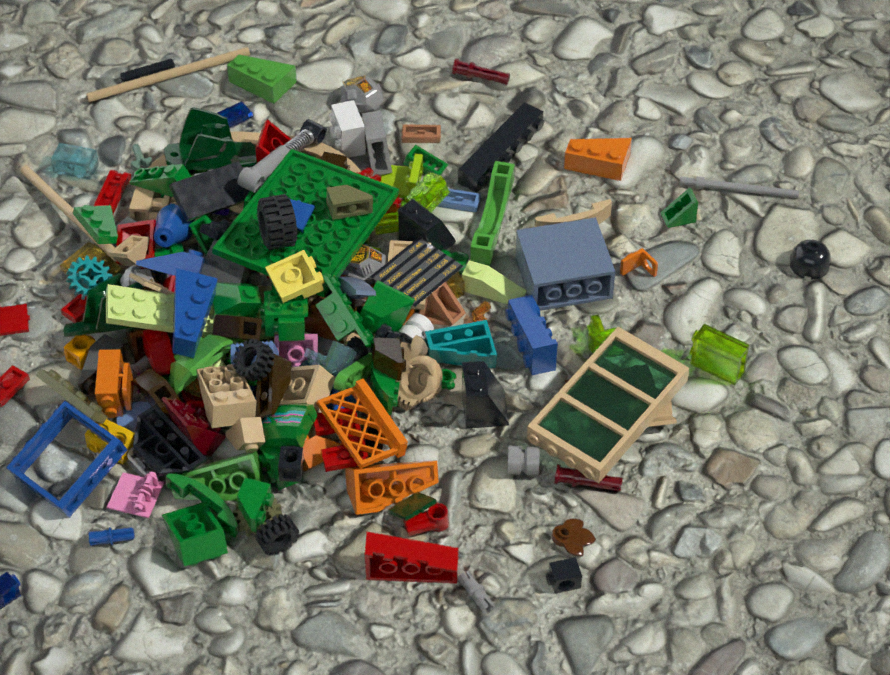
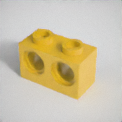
[84,419,135,464]

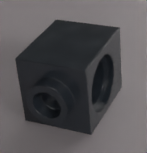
[278,446,304,482]
[546,557,582,594]

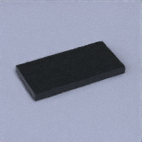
[169,161,249,222]

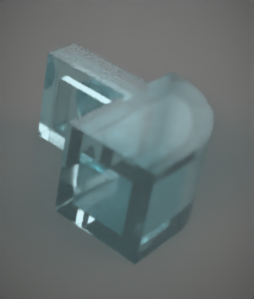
[304,341,357,377]

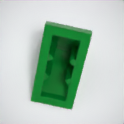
[660,188,698,228]

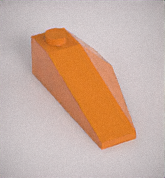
[345,460,439,515]

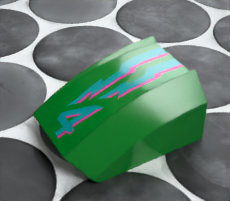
[261,404,318,447]

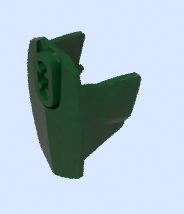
[163,107,257,170]
[63,273,144,337]

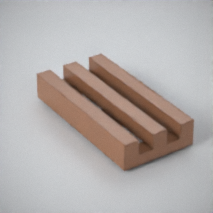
[402,124,441,143]

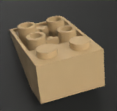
[196,364,256,428]

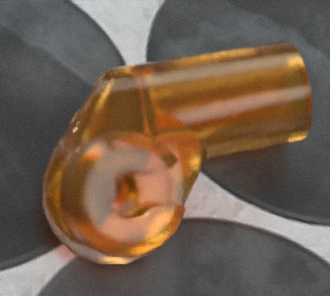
[471,301,491,322]

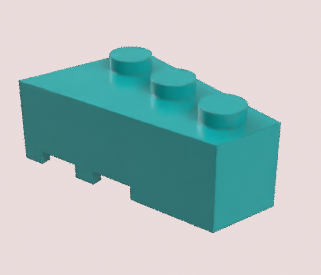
[424,320,497,368]

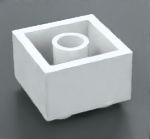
[329,100,365,158]

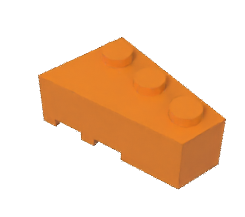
[564,138,632,181]

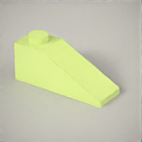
[462,260,527,304]

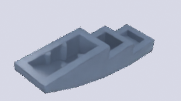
[338,277,376,299]

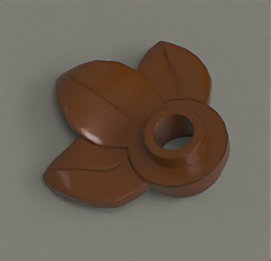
[552,518,596,557]

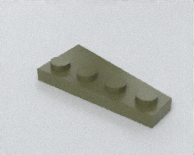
[36,369,108,424]

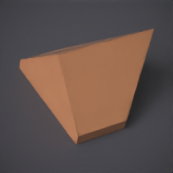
[419,282,466,326]

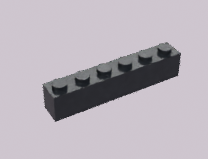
[458,102,544,193]

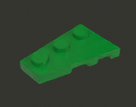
[73,205,118,244]

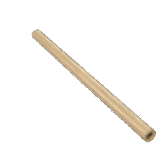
[86,47,250,102]
[20,165,117,261]

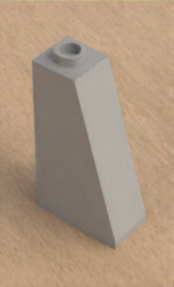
[362,110,392,176]

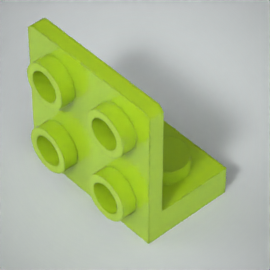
[381,154,423,199]

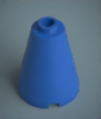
[154,204,195,247]

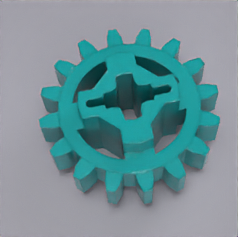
[66,255,112,300]

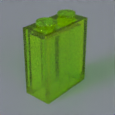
[689,324,750,385]

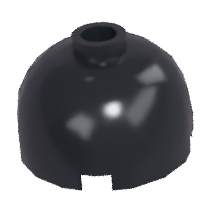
[790,239,831,280]

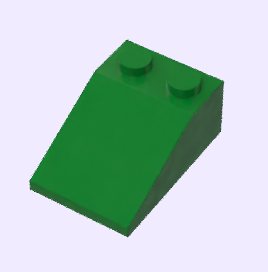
[162,503,228,566]

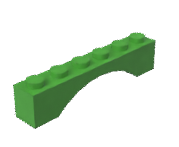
[470,161,515,266]

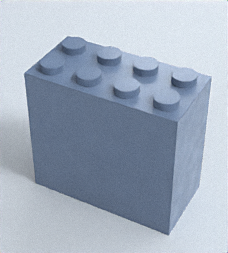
[515,217,615,311]

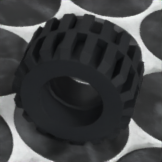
[257,194,297,250]

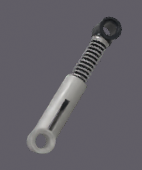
[238,119,327,194]

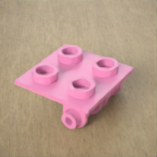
[107,472,165,518]

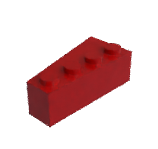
[365,531,458,584]

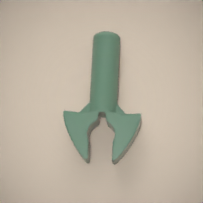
[130,144,152,171]

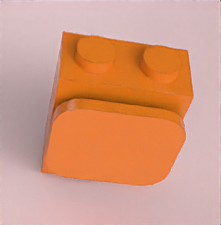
[95,349,134,418]

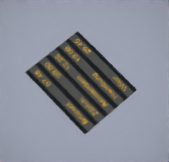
[370,237,464,307]

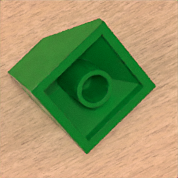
[360,280,415,334]
[212,282,262,318]

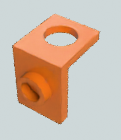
[620,248,658,277]

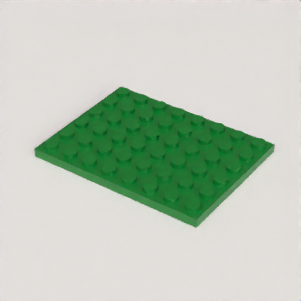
[212,149,399,298]

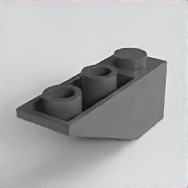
[78,334,126,395]

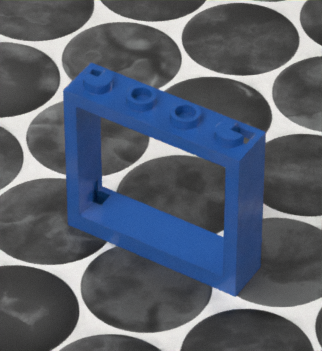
[6,401,127,518]

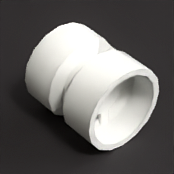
[399,313,434,344]

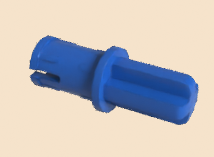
[89,527,135,546]

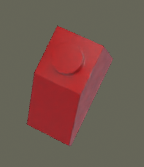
[142,329,175,376]

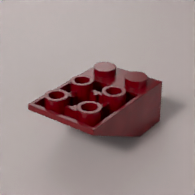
[162,397,226,456]

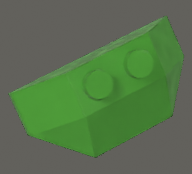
[169,335,240,394]

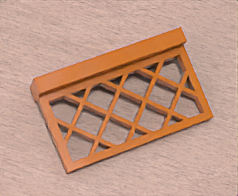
[317,378,408,469]

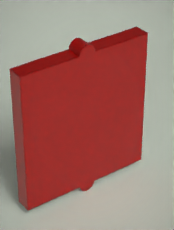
[0,304,30,336]

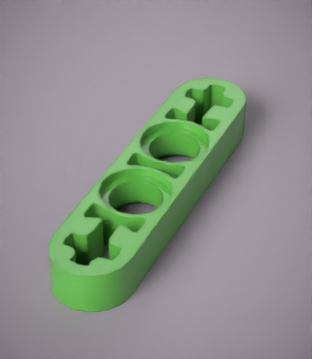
[333,353,372,391]

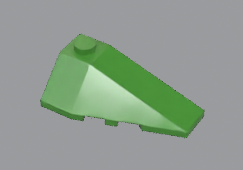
[172,451,264,502]

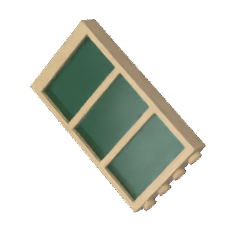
[527,327,689,483]

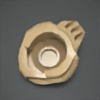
[396,356,443,411]

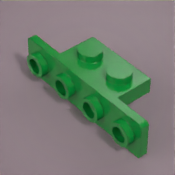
[316,273,374,348]

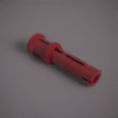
[452,58,510,85]
[554,464,623,492]

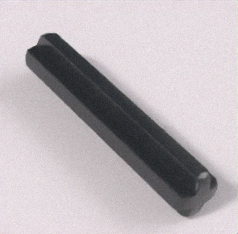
[120,58,175,83]

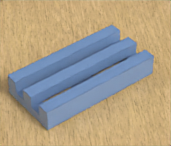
[438,188,481,213]

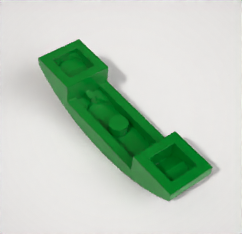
[166,473,238,538]

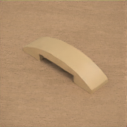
[535,199,612,227]

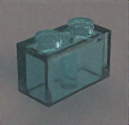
[51,143,99,180]

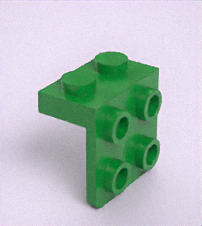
[260,290,308,336]

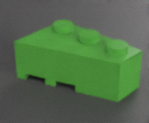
[227,54,297,104]

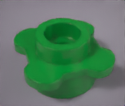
[442,369,456,390]

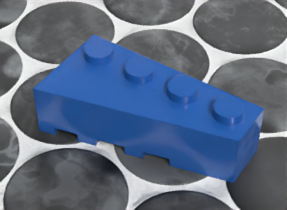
[173,268,218,358]
[505,295,558,375]

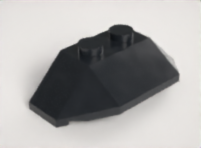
[133,404,207,476]

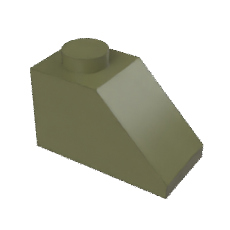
[326,185,373,220]

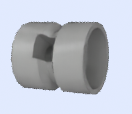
[508,446,539,475]

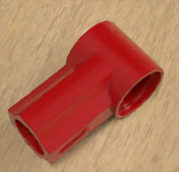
[403,503,449,536]

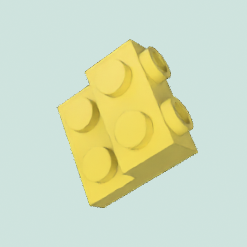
[265,250,325,303]

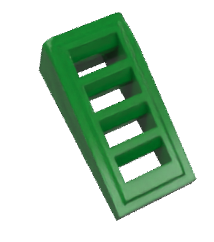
[403,144,449,178]

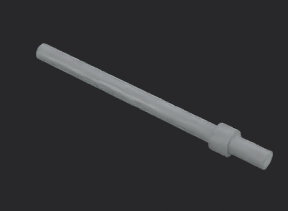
[680,177,799,198]

